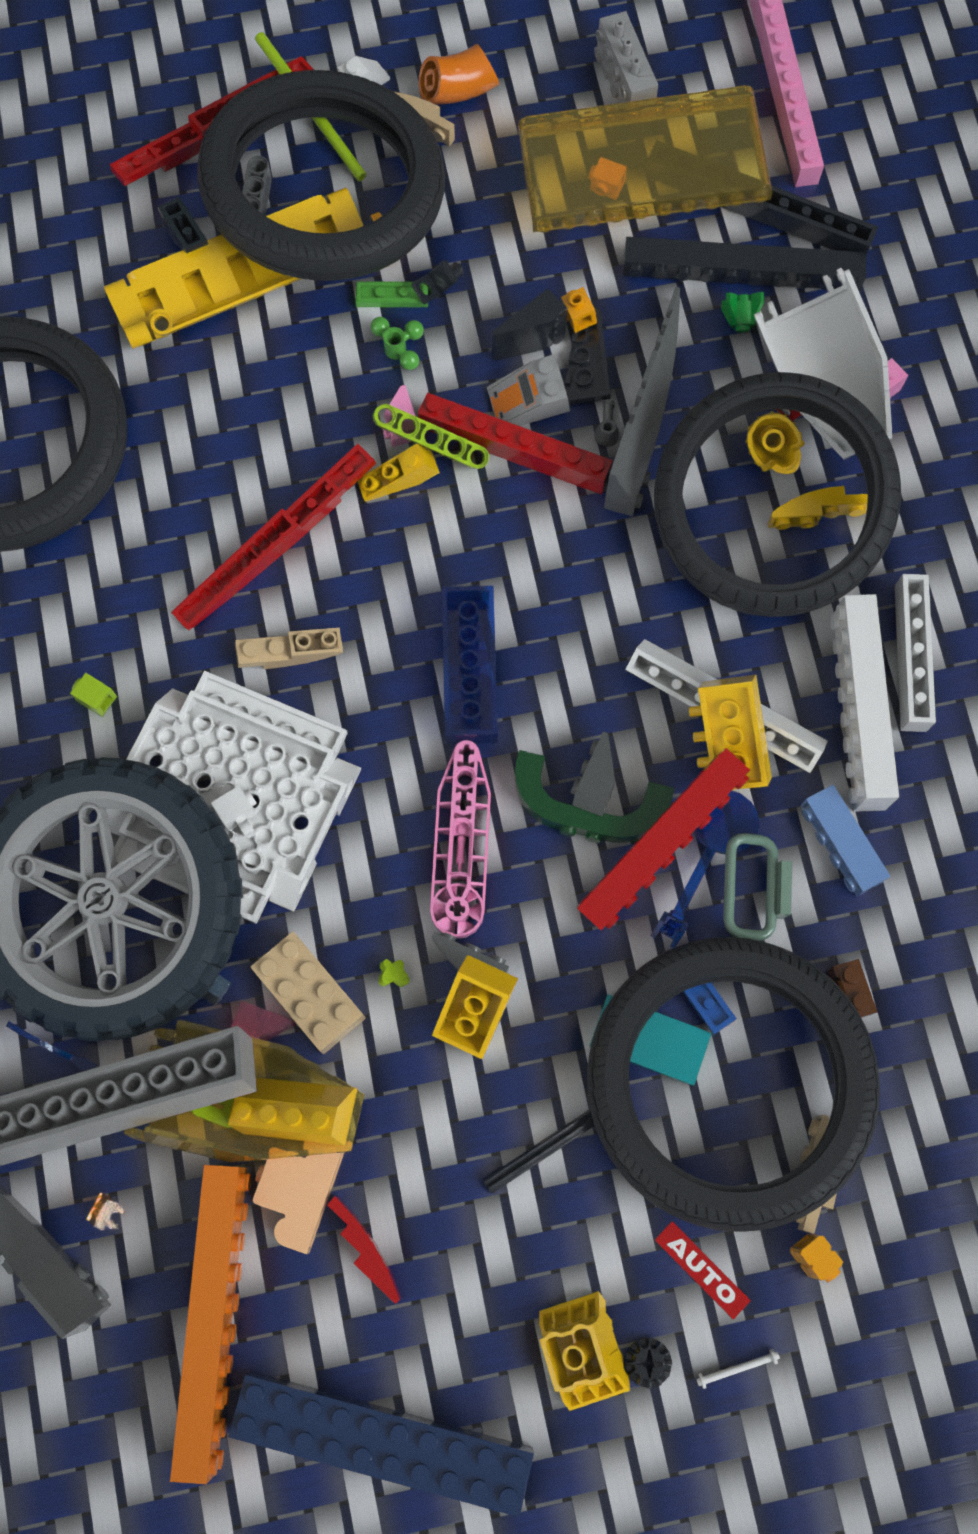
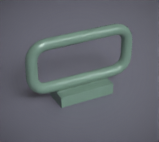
[723,833,792,941]

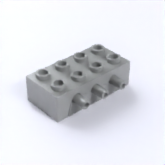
[594,11,658,125]

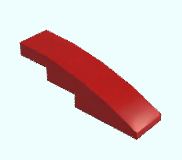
[327,1196,401,1304]

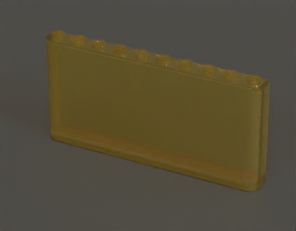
[518,86,772,232]

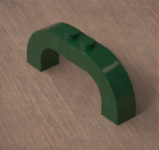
[515,750,675,843]

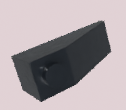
[158,197,208,254]

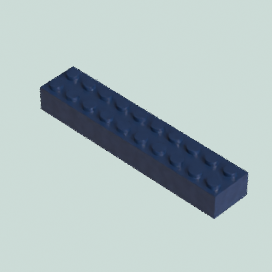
[228,1371,534,1517]

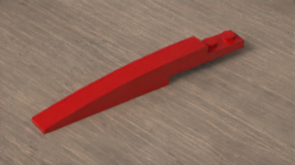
[110,56,314,186]
[171,444,376,631]

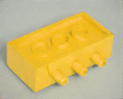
[689,675,772,790]

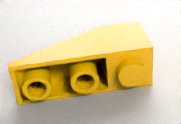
[357,443,440,502]

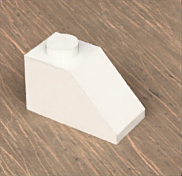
[337,56,390,85]

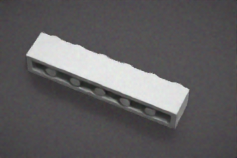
[895,574,936,732]

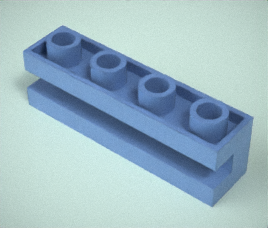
[801,785,891,896]

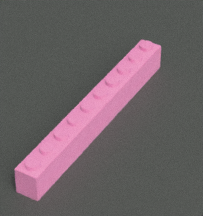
[749,0,824,187]

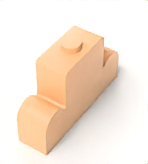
[253,1141,348,1254]

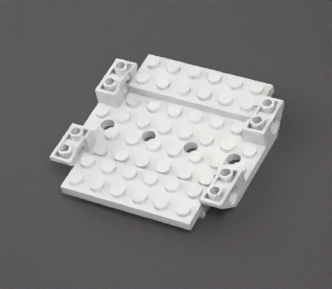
[106,671,361,924]

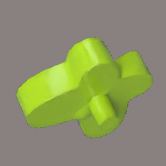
[378,959,410,987]

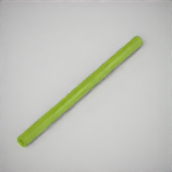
[255,32,367,182]

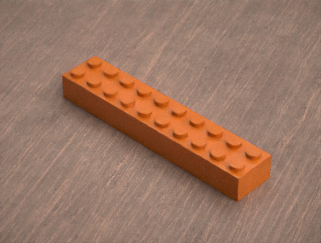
[170,1165,251,1484]

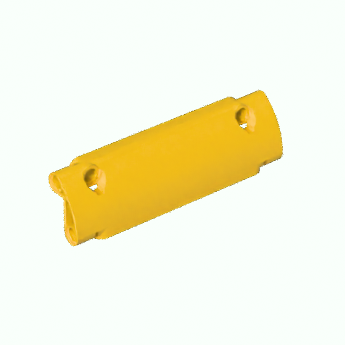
[104,187,364,349]

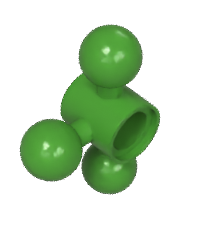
[370,317,424,370]

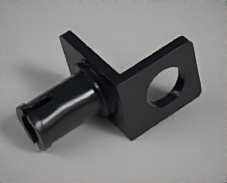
[411,260,464,304]

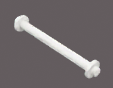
[696,1349,780,1389]

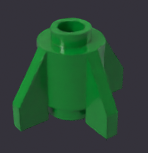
[722,292,764,333]

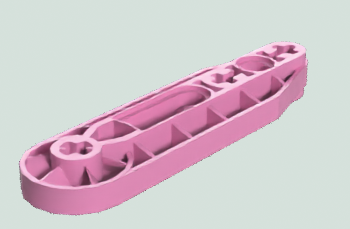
[430,740,491,939]

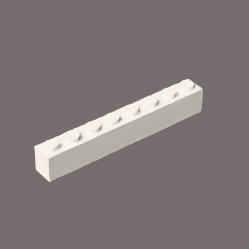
[625,639,828,773]

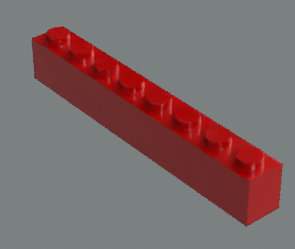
[418,393,613,495]
[577,748,750,930]

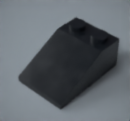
[492,289,567,361]

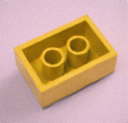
[432,955,518,1059]

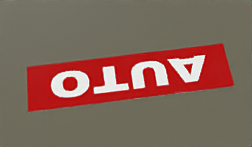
[655,1221,751,1320]

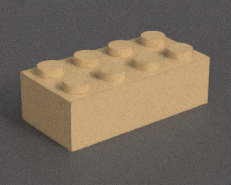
[251,931,366,1055]

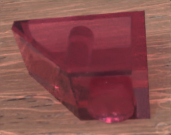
[231,1001,296,1045]

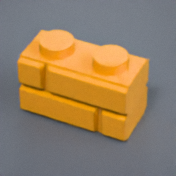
[789,1234,843,1283]

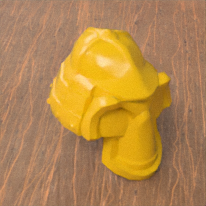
[745,411,805,475]

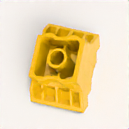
[539,1291,630,1411]

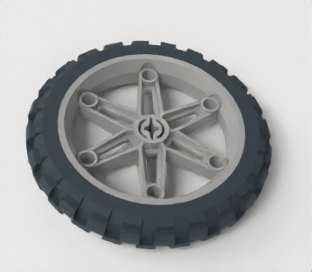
[0,757,243,1042]

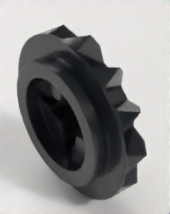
[625,1338,672,1389]

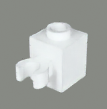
[211,785,257,840]

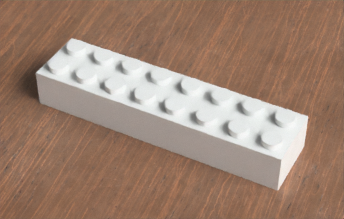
[830,594,899,812]

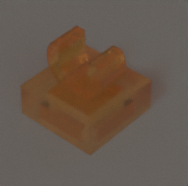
[87,1193,125,1231]

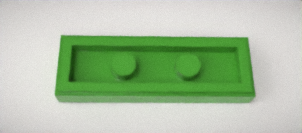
[356,282,428,307]

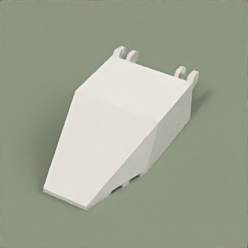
[754,268,892,460]

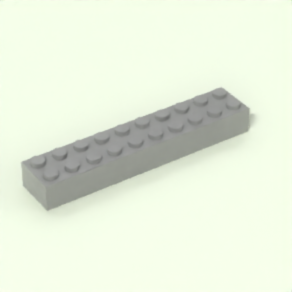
[0,1026,257,1166]

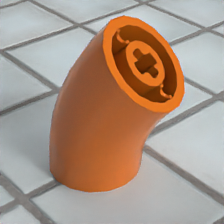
[418,43,500,104]

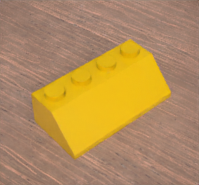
[228,1078,358,1146]

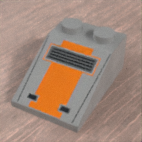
[487,354,570,426]

